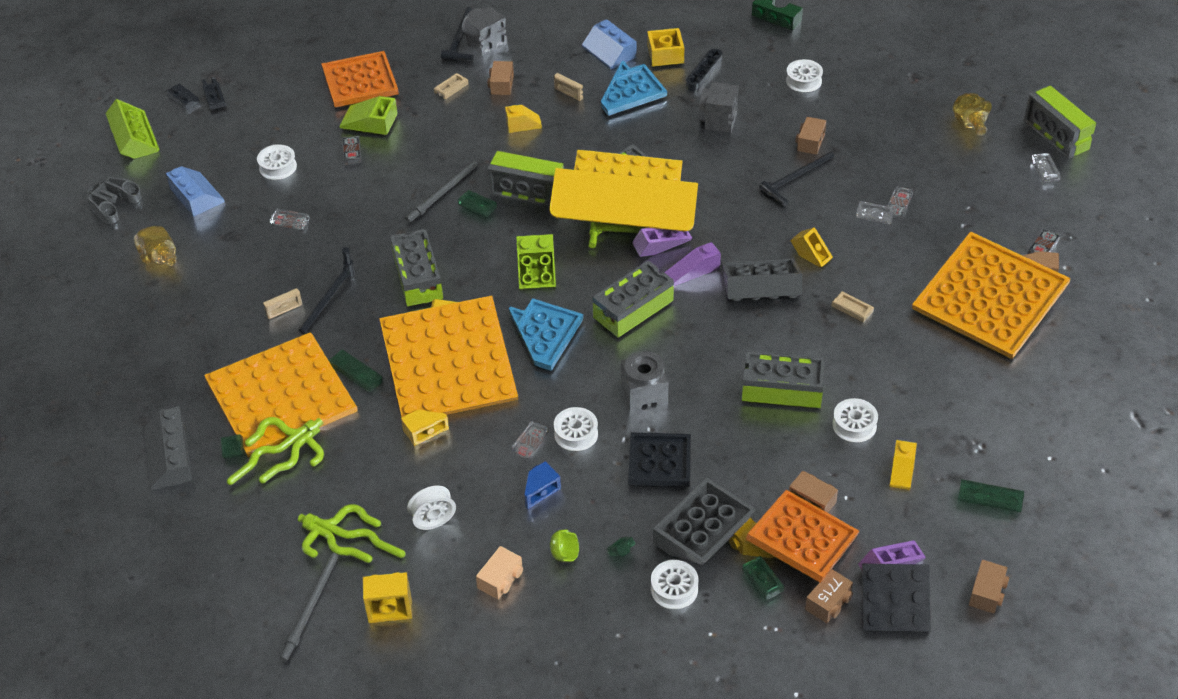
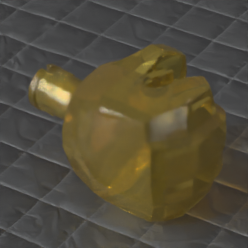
[953,93,992,136]
[134,226,177,266]

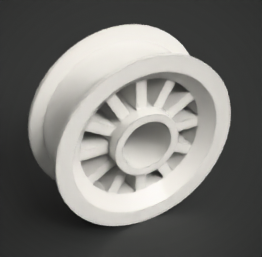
[786,59,823,92]
[257,145,297,180]
[832,398,878,442]
[554,407,598,451]
[407,486,456,530]
[651,560,699,609]

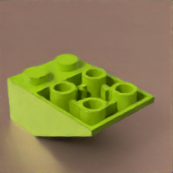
[339,96,398,135]
[516,234,556,289]

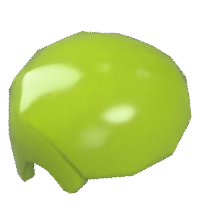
[549,529,579,562]

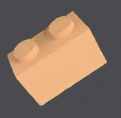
[476,546,523,600]

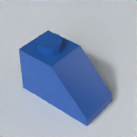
[524,461,561,509]

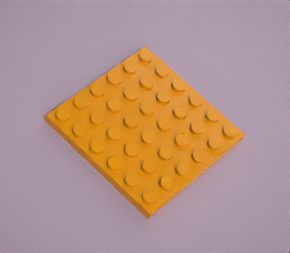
[912,231,1070,359]
[379,296,518,418]
[204,332,358,458]

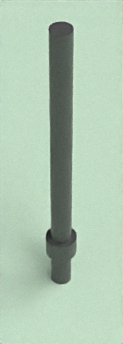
[405,161,478,223]
[279,553,339,662]

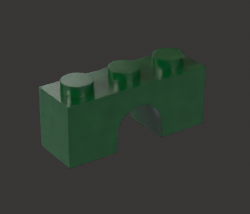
[752,0,803,30]

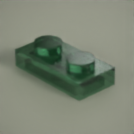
[458,190,497,218]
[742,556,785,600]

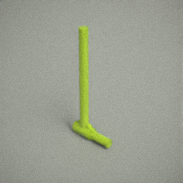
[589,221,648,248]

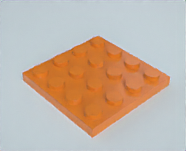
[321,51,399,107]
[746,490,859,583]

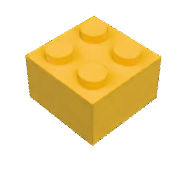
[647,28,684,66]
[363,572,412,623]

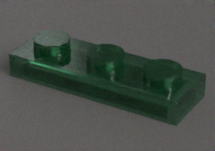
[328,349,383,392]
[958,479,1024,512]

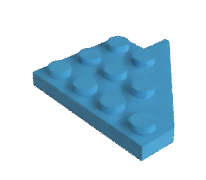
[601,61,667,116]
[509,298,583,371]

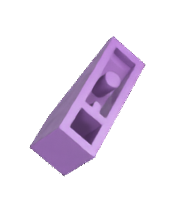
[632,228,692,257]
[664,242,721,286]
[858,540,926,570]

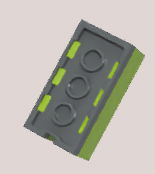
[1024,85,1096,159]
[488,151,564,207]
[390,229,443,307]
[592,261,674,338]
[742,351,825,408]

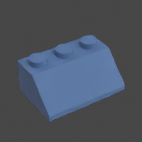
[582,19,637,70]
[166,166,225,216]

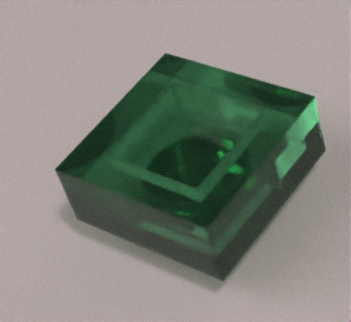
[221,434,244,459]
[607,537,636,557]

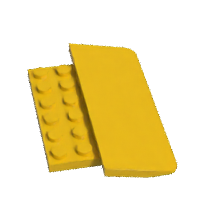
[550,150,698,231]

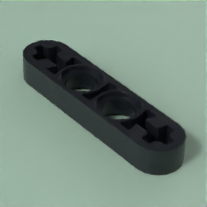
[686,49,723,91]

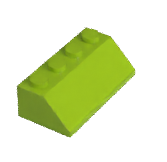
[105,99,160,159]

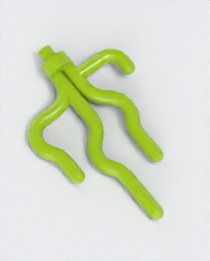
[226,417,324,485]
[298,504,405,563]

